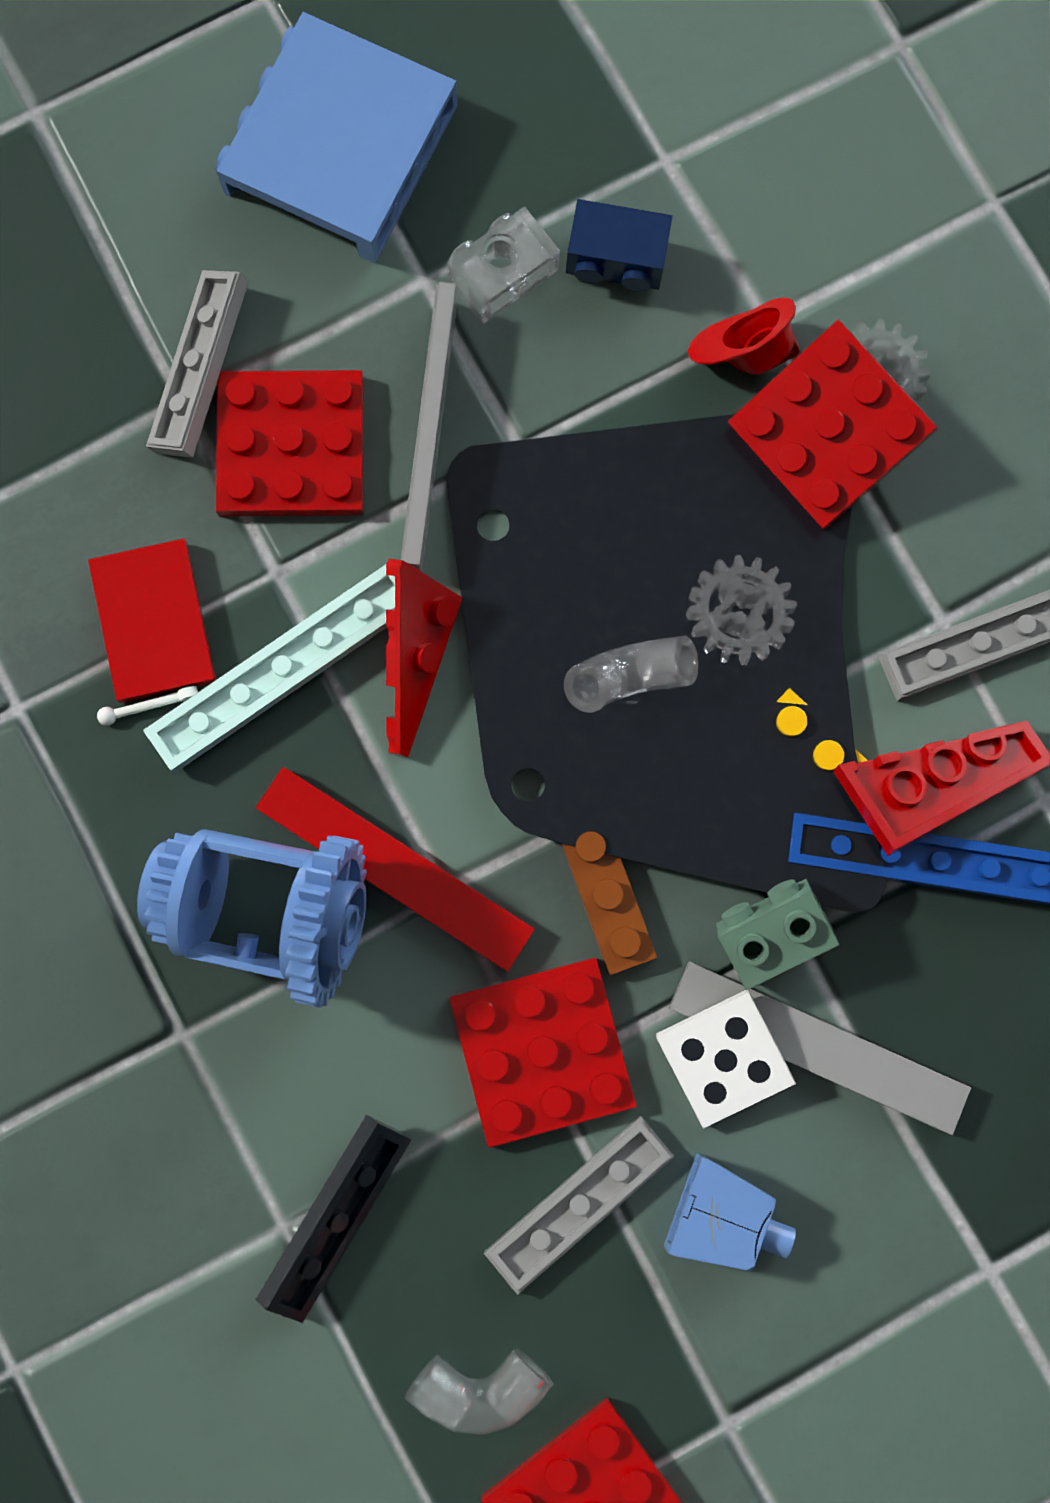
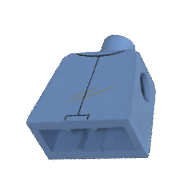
[664,1153,796,1271]

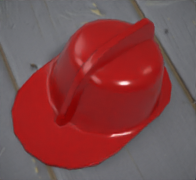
[687,297,799,375]

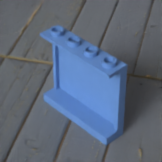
[216,12,458,263]

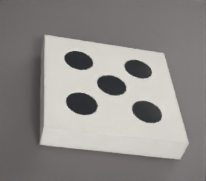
[656,990,796,1128]

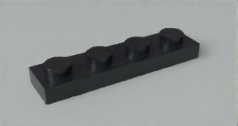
[255,1114,411,1323]

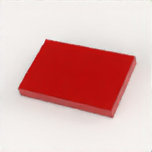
[88,538,216,704]

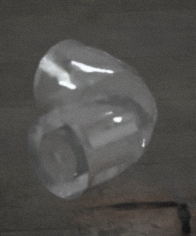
[564,636,699,713]
[405,1348,554,1435]

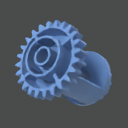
[137,829,367,1008]

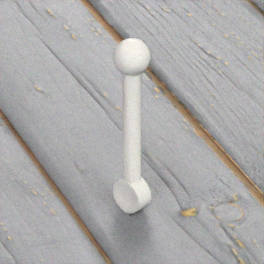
[97,686,198,726]

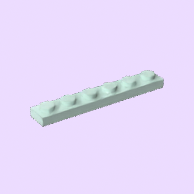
[143,564,395,773]

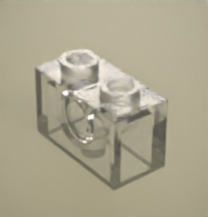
[447,206,560,324]

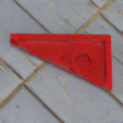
[386,559,463,758]

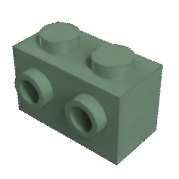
[716,878,839,990]

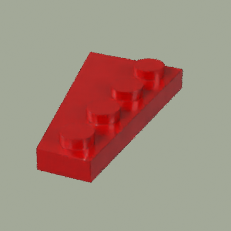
[833,721,1050,856]

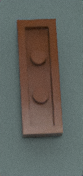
[561,832,657,975]

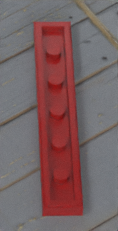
[255,767,535,972]

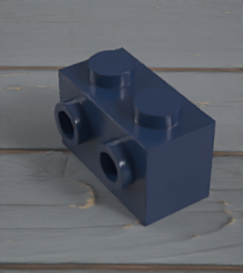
[566,199,673,291]

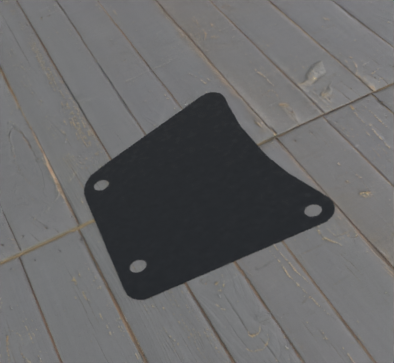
[447,414,886,912]

